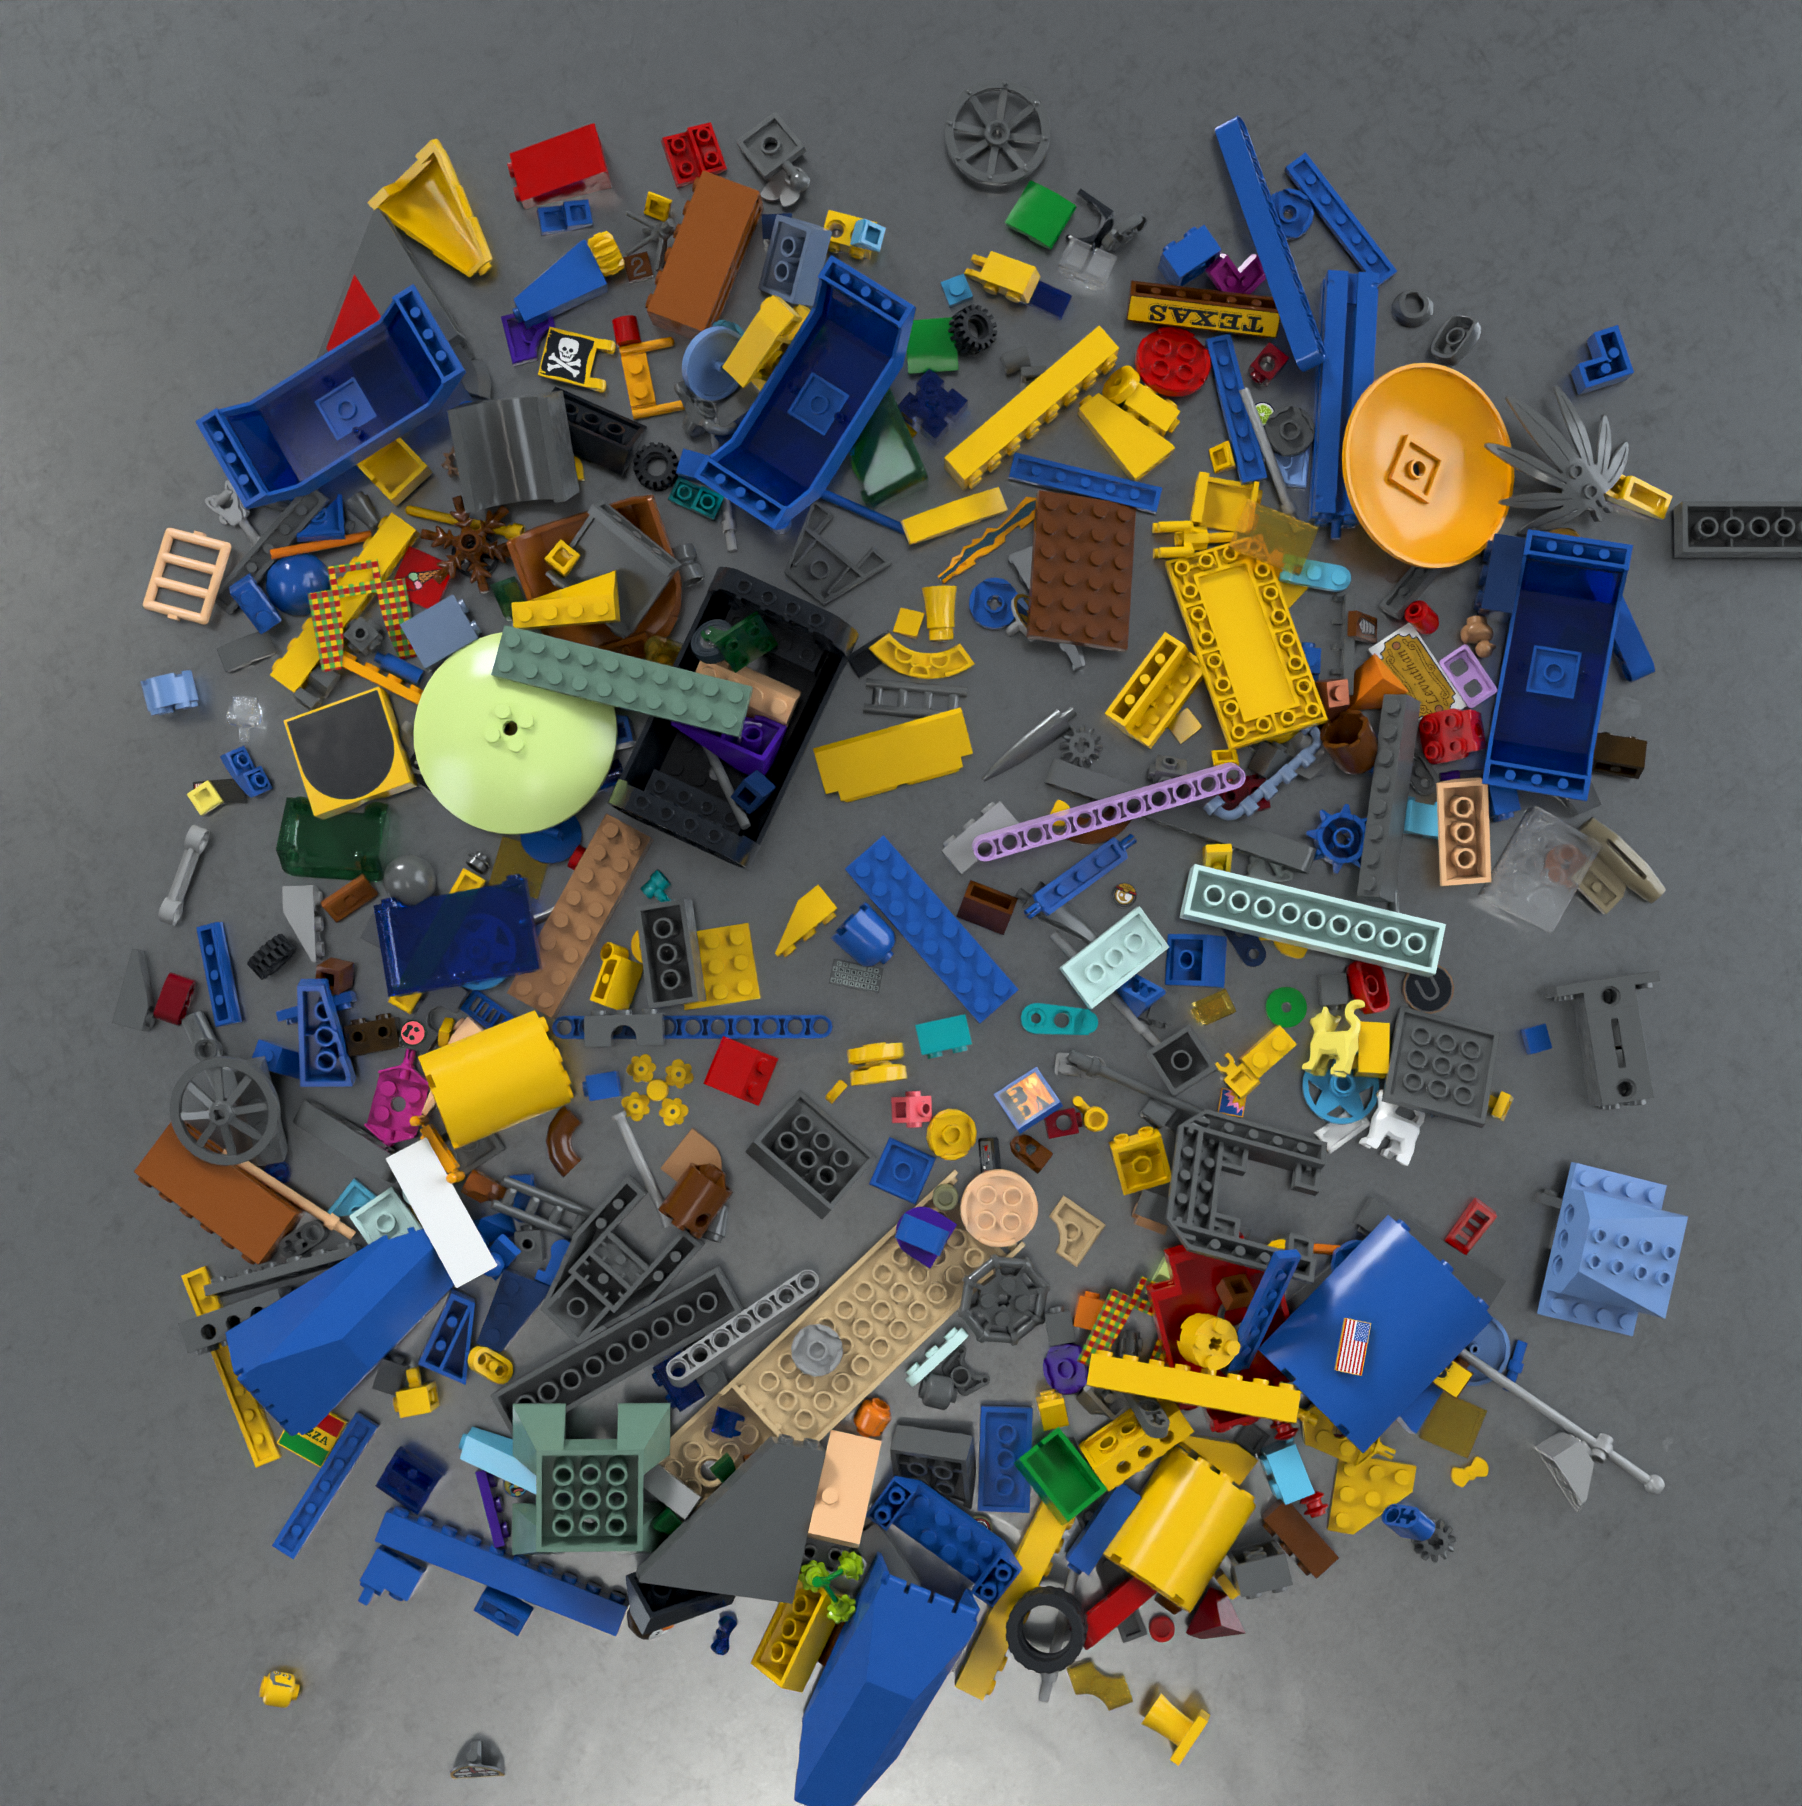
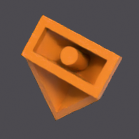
[1347,653,1408,710]

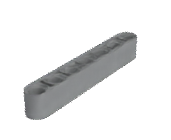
[666,1270,820,1387]

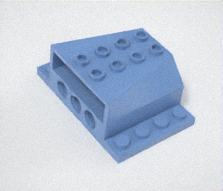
[1537,1162,1688,1336]

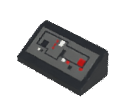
[978,1137,1001,1173]

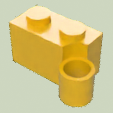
[589,942,643,1010]

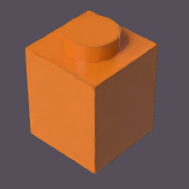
[1072,1291,1105,1330]

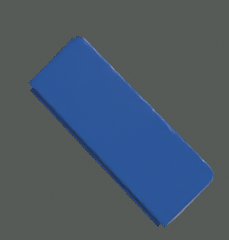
[473,1586,533,1636]

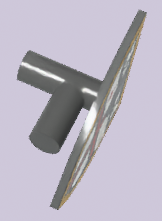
[450,1741,505,1779]

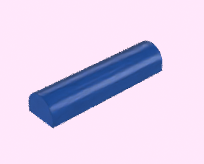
[196,922,242,1027]

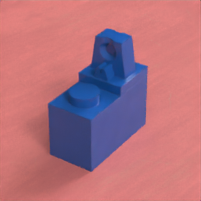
[358,1544,427,1606]

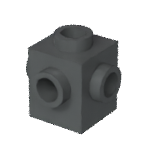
[343,616,385,657]
[1148,755,1187,795]

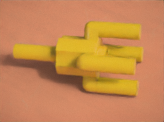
[1152,521,1237,559]

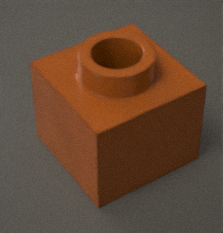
[1216,1273,1255,1311]

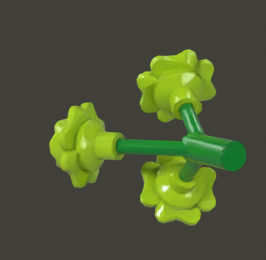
[798,1550,864,1624]

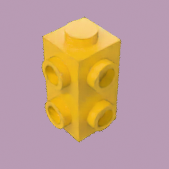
[1122,383,1180,438]

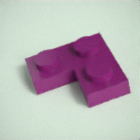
[1205,253,1266,294]

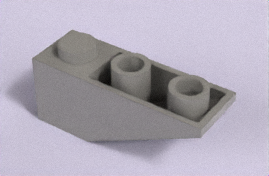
[282,885,325,963]

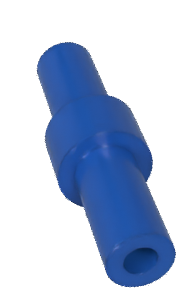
[1503,1340,1528,1392]

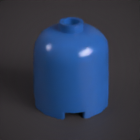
[831,902,896,967]

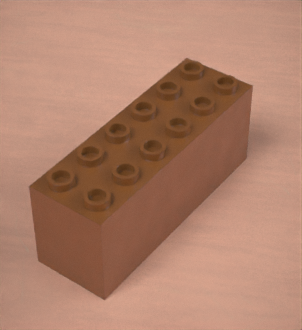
[645,170,764,340]
[134,1120,306,1265]

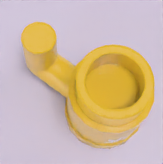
[1072,1096,1108,1132]

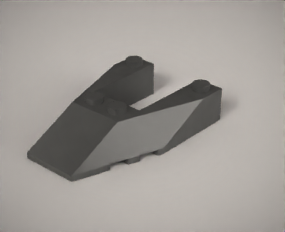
[540,1175,705,1345]

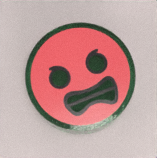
[400,1020,427,1046]

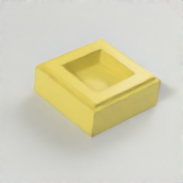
[187,780,224,816]

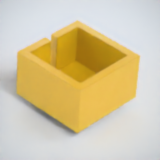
[356,438,433,507]

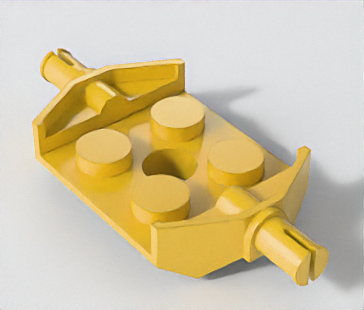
[1297,1403,1396,1468]

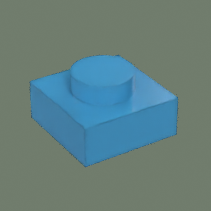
[940,273,973,308]

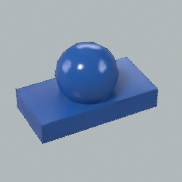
[484,1234,521,1281]

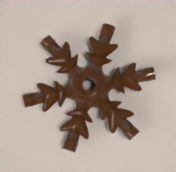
[420,495,512,594]

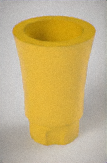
[921,586,957,641]

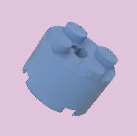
[140,670,199,716]

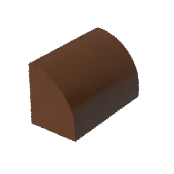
[956,880,1018,935]

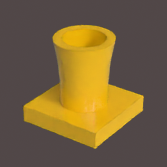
[1141,1693,1210,1766]

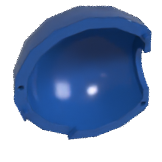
[266,553,330,616]

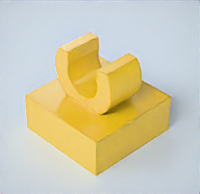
[1488,1091,1514,1122]

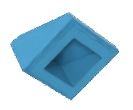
[850,219,886,252]

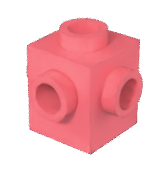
[891,1091,932,1128]

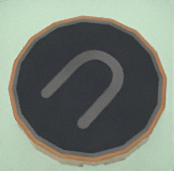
[1402,965,1454,1014]

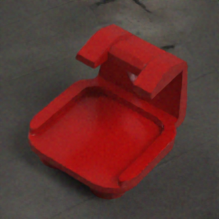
[1419,708,1487,764]

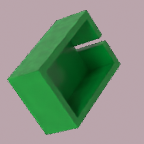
[1014,1427,1108,1526]

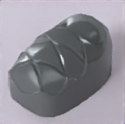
[1431,316,1482,366]

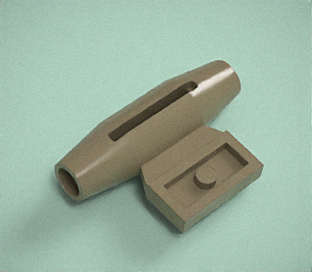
[1567,817,1666,915]

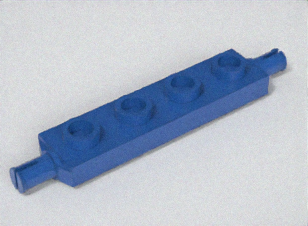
[1024,834,1137,919]

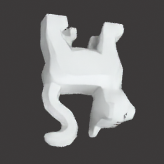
[1359,1089,1425,1166]

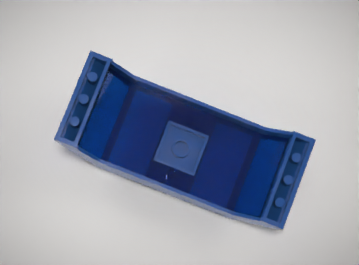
[693,255,916,530]
[195,284,466,509]
[1482,529,1633,802]

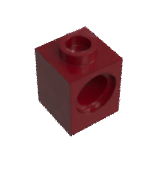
[1247,342,1289,387]
[1044,1107,1083,1139]

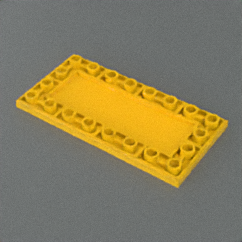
[1164,534,1328,751]

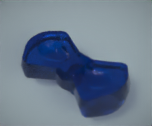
[710,1616,737,1655]

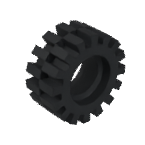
[948,304,997,355]
[633,442,679,491]
[247,933,296,980]

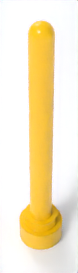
[405,505,525,540]

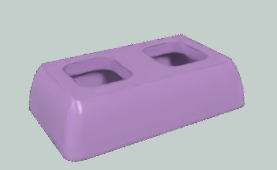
[1439,644,1497,708]

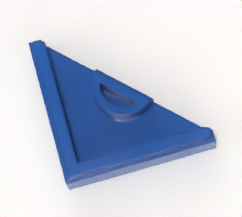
[296,494,345,542]

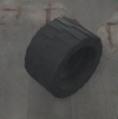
[1005,1586,1088,1674]

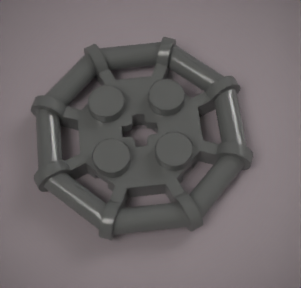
[957,1254,1050,1346]

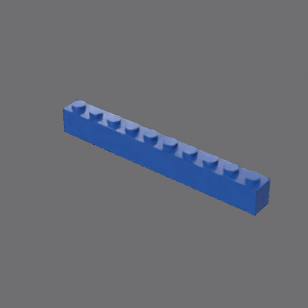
[375,1506,629,1636]

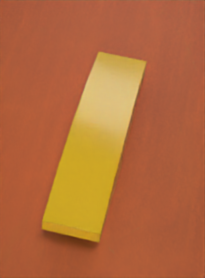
[901,487,1008,545]

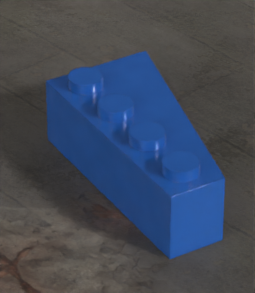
[297,979,356,1087]

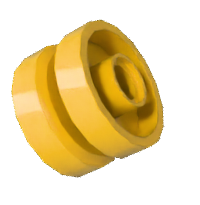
[847,1042,907,1086]

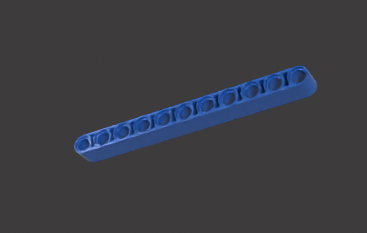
[1215,115,1327,372]
[552,1015,833,1039]

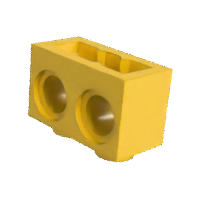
[824,210,877,260]

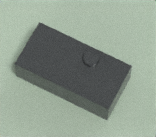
[635,899,707,1009]

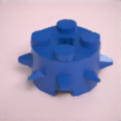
[1306,804,1367,874]

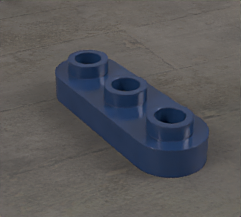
[1221,928,1266,967]

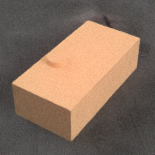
[807,1430,882,1549]

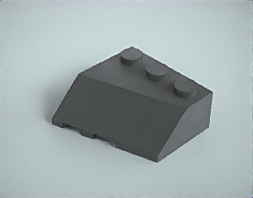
[890,1425,976,1509]

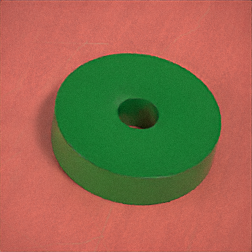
[1265,987,1307,1028]

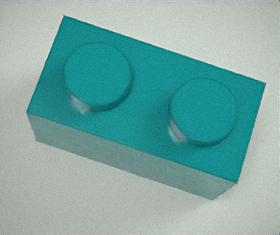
[915,1014,972,1059]

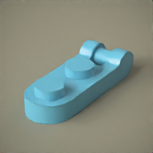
[1279,555,1351,592]

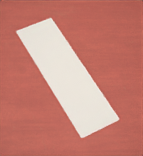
[386,1138,497,1288]

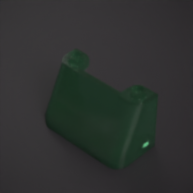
[849,387,929,510]
[276,796,390,882]

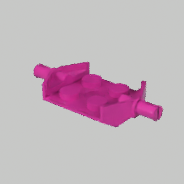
[364,1048,429,1148]

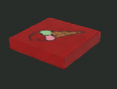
[393,546,451,609]

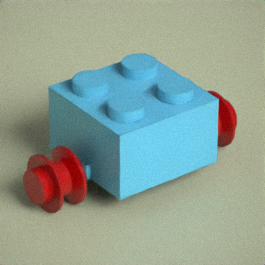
[1258,1420,1329,1518]

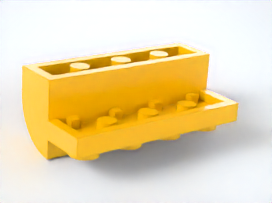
[1105,632,1204,749]

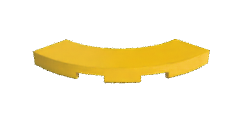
[869,633,975,679]

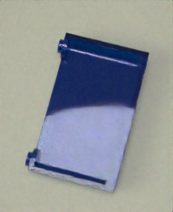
[373,874,543,997]

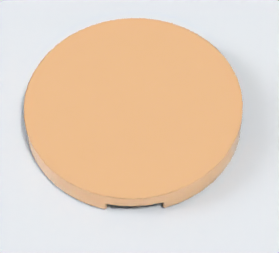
[960,1169,1038,1247]

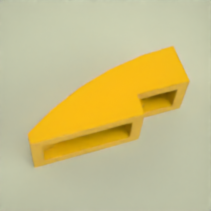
[1603,474,1672,520]

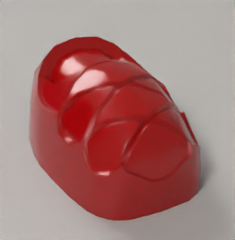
[1346,961,1390,1014]

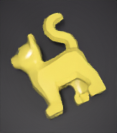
[1302,999,1365,1078]

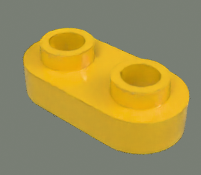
[468,1346,513,1384]

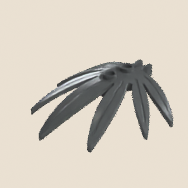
[1484,386,1629,534]

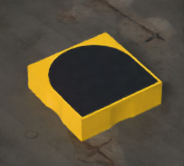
[284,687,418,820]

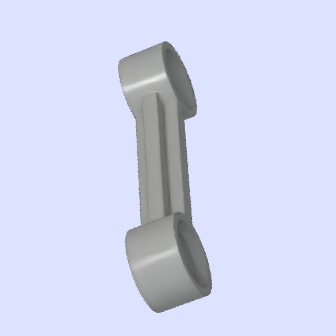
[158,825,210,926]

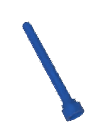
[799,475,906,536]

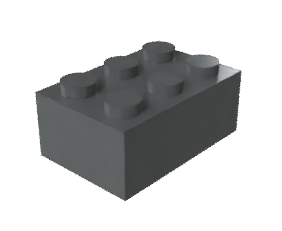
[1226,1540,1293,1599]

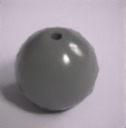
[383,854,436,907]

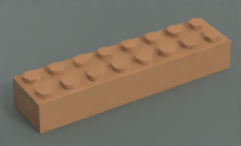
[507,813,654,1018]

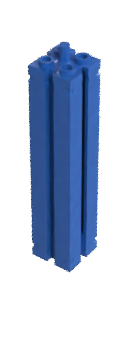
[1308,270,1379,540]

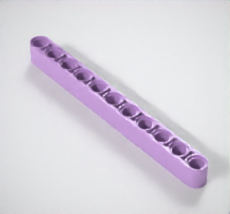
[972,762,1246,862]

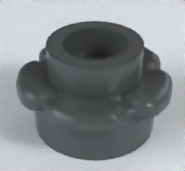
[466,851,490,874]

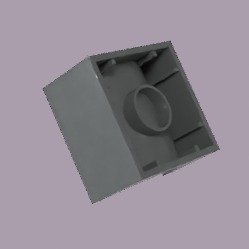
[447,390,580,513]

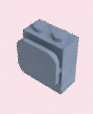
[400,595,482,672]

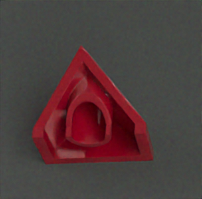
[1186,1587,1246,1639]

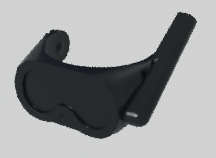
[1065,188,1115,252]

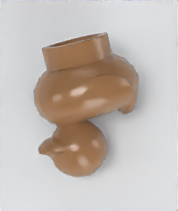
[1460,616,1496,658]

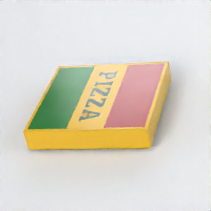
[277,1412,348,1468]

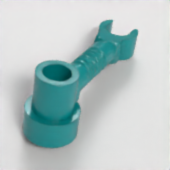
[640,869,671,902]

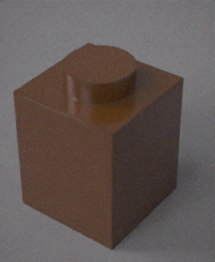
[315,957,354,995]

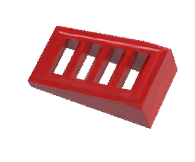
[1444,1197,1497,1255]

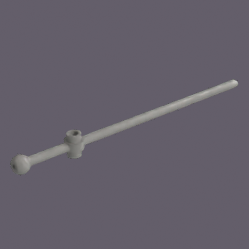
[1458,1348,1665,1495]

